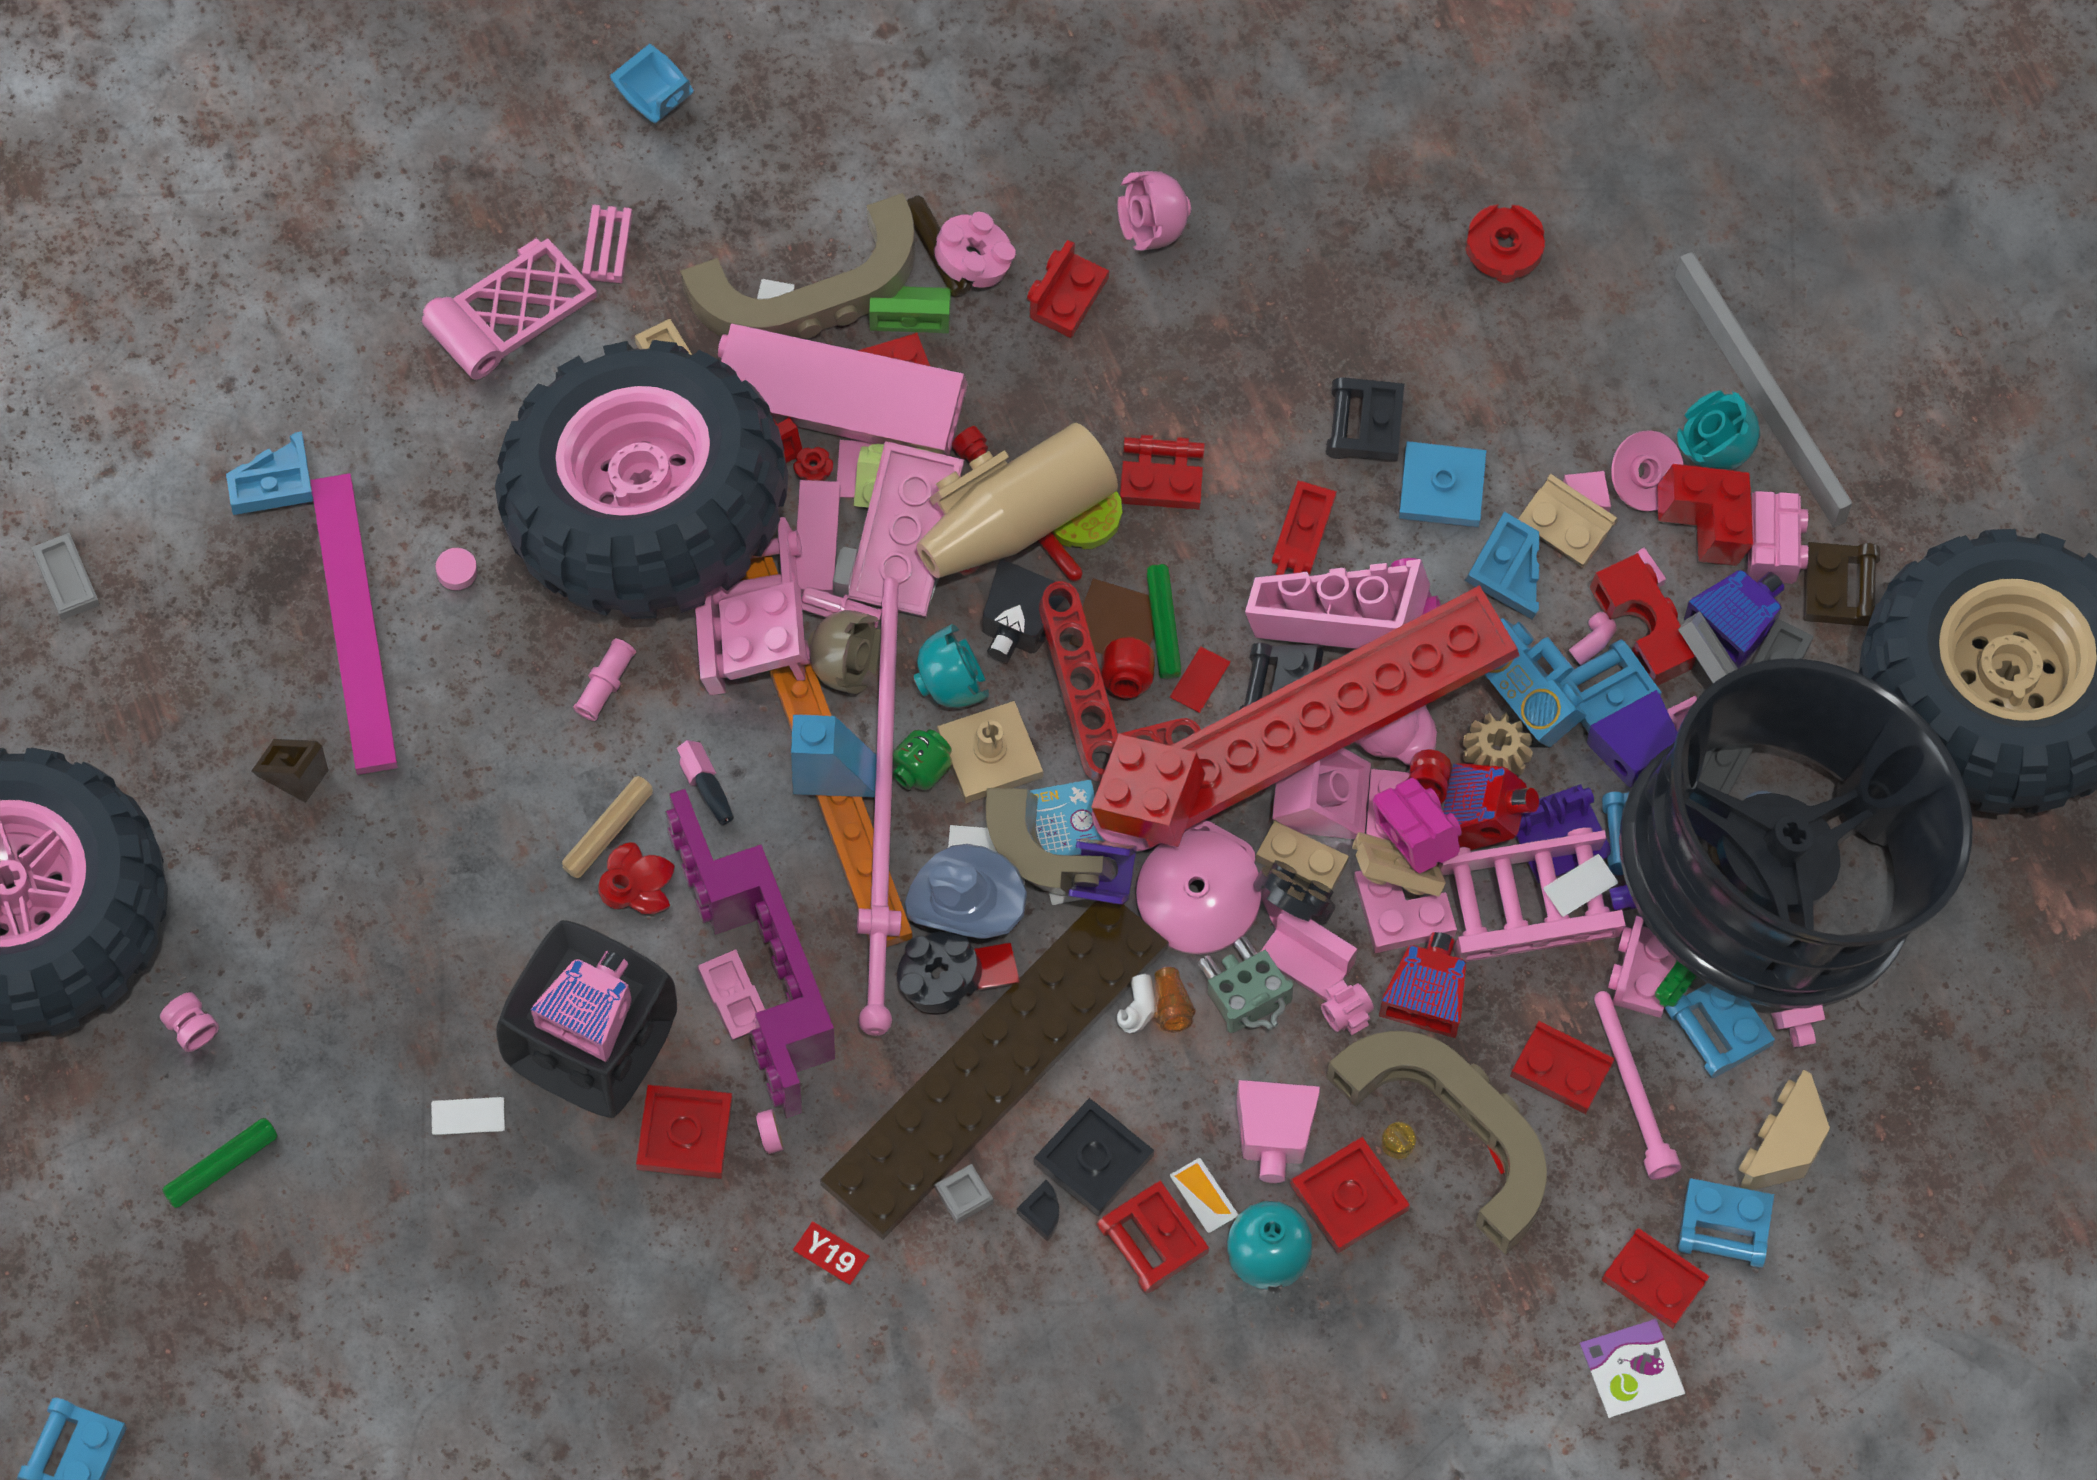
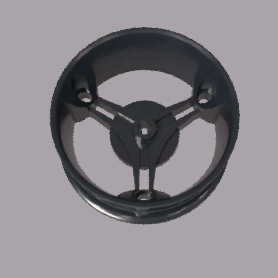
[1619,658,1973,1009]

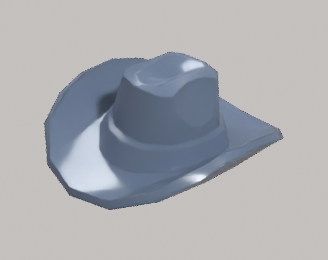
[905,844,1027,939]

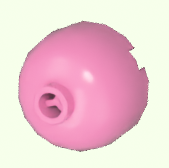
[1118,171,1191,250]

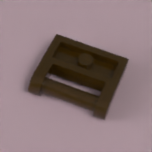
[1804,542,1880,626]

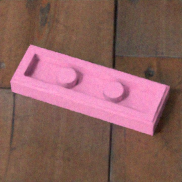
[796,480,841,595]

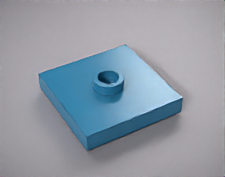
[1399,441,1486,527]

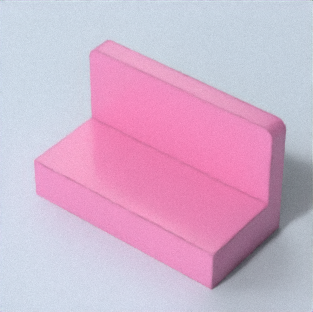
[1260,910,1357,1001]

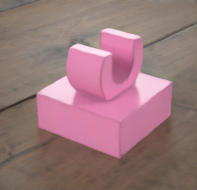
[1771,1005,1825,1047]

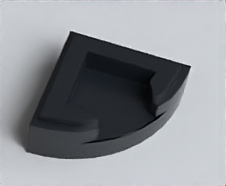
[1016,1180,1059,1242]

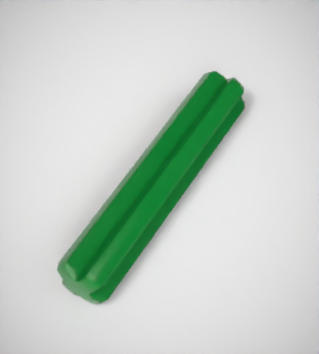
[1147,564,1182,680]
[162,1118,277,1208]

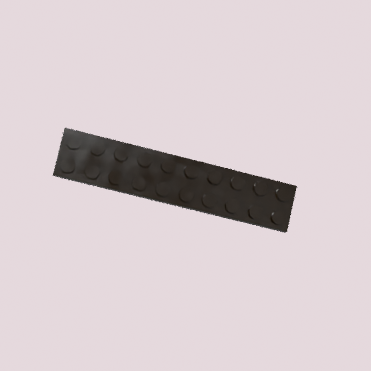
[820,890,1169,1240]

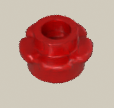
[794,447,833,481]

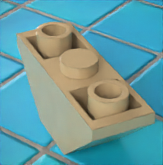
[1739,1070,1830,1190]

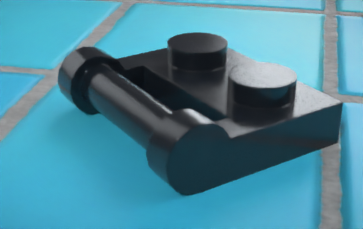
[1326,377,1405,461]
[1239,643,1324,710]

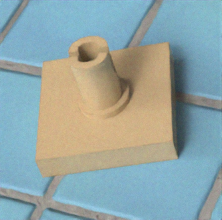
[937,701,1043,804]

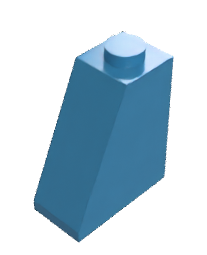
[791,715,876,797]

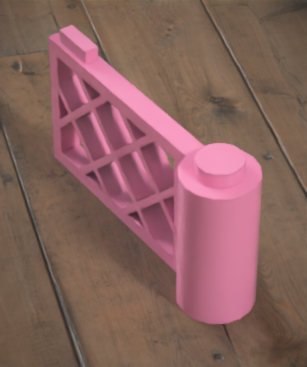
[422,238,597,380]

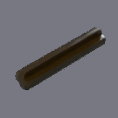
[907,195,971,297]

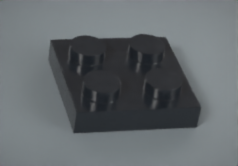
[1034,1097,1154,1217]

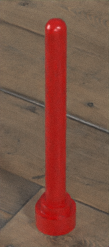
[952,426,1083,582]

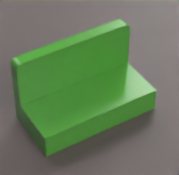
[869,286,951,333]

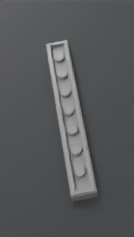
[1675,252,1852,528]

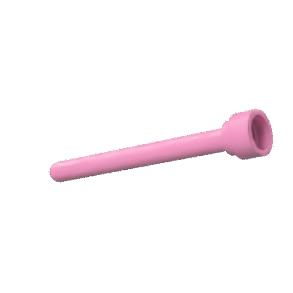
[1594,991,1681,1180]

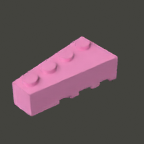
[1245,559,1430,649]

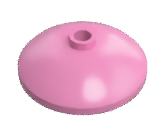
[1136,830,1262,955]

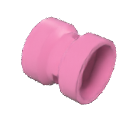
[160,992,219,1052]

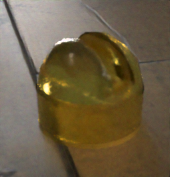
[1381,1122,1416,1159]

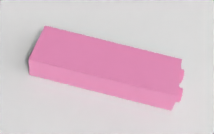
[718,323,967,456]

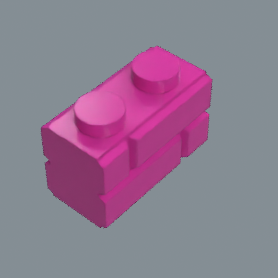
[1372,777,1462,874]

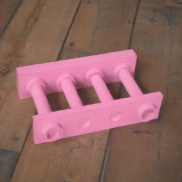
[695,517,810,695]
[1438,828,1626,962]

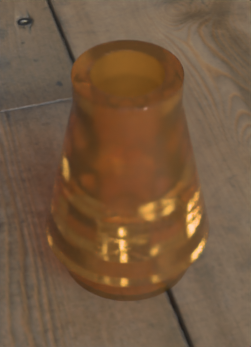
[1154,967,1196,1032]

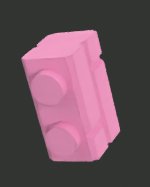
[1748,491,1808,584]

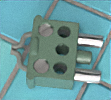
[1198,937,1293,1033]

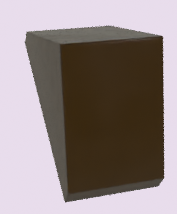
[252,739,329,803]

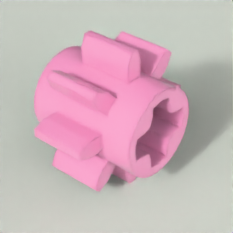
[1321,980,1374,1035]

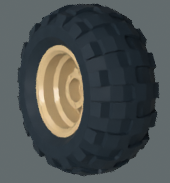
[1859,529,2097,815]

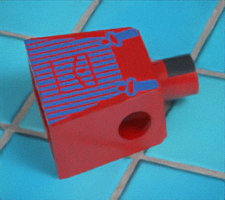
[1443,763,1539,850]
[1379,932,1466,1038]

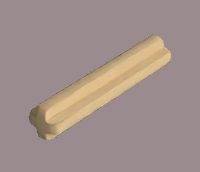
[562,776,653,878]

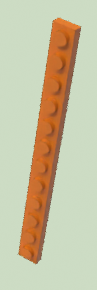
[740,555,912,947]

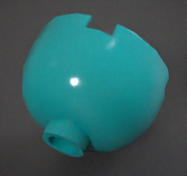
[1677,390,1760,470]
[914,624,989,709]
[1227,1201,1312,1289]

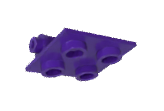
[1516,784,1611,883]

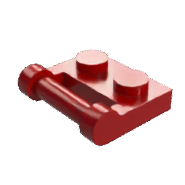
[1097,1180,1209,1294]

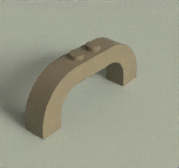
[680,193,915,339]
[1326,1031,1547,1255]

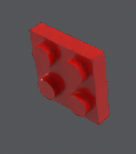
[636,1084,733,1179]
[1290,1137,1410,1254]

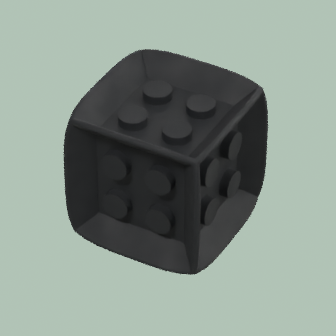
[496,920,677,1118]

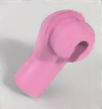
[1569,612,1617,666]

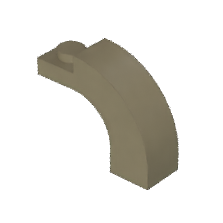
[986,788,1113,896]

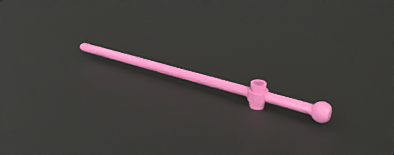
[857,577,901,1036]

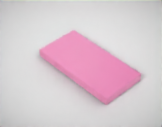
[848,441,964,618]

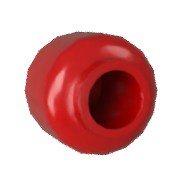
[1101,637,1155,699]

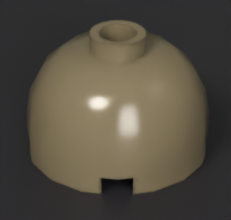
[808,610,881,694]

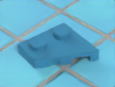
[226,431,313,515]
[1465,512,1539,619]

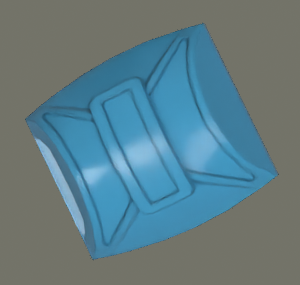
[610,44,694,123]

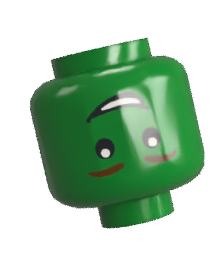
[892,729,952,791]

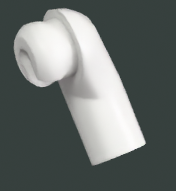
[1117,974,1157,1033]

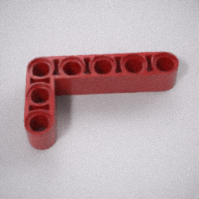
[1039,581,1201,782]

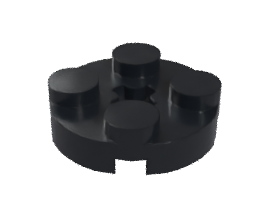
[1254,860,1336,925]
[897,932,982,1013]

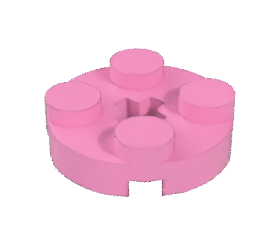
[934,212,1016,288]

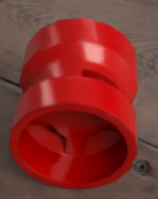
[1408,749,1452,804]

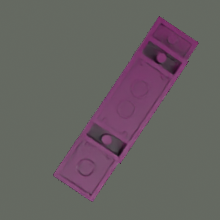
[665,789,835,1119]

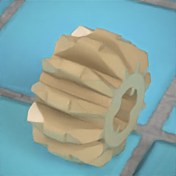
[1463,712,1533,776]

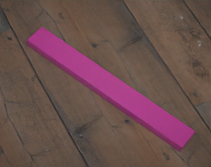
[310,473,398,775]

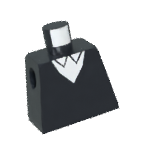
[982,559,1070,662]

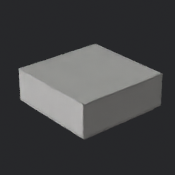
[833,547,857,597]
[935,1164,993,1224]

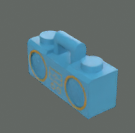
[1485,618,1587,747]

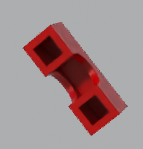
[1590,553,1697,686]

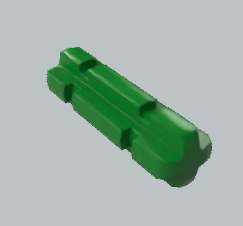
[1655,961,1697,1007]

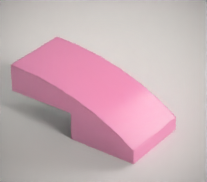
[697,950,765,1041]

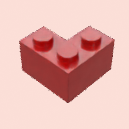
[1657,464,1753,566]

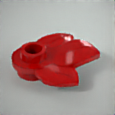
[598,842,675,914]

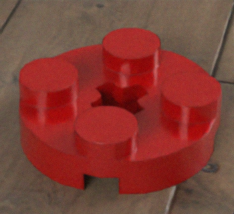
[1465,204,1545,283]

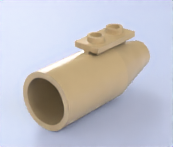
[916,423,1118,578]

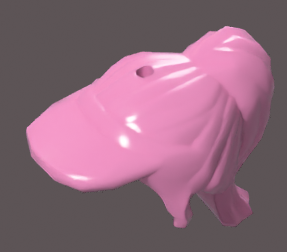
[1355,705,1437,766]

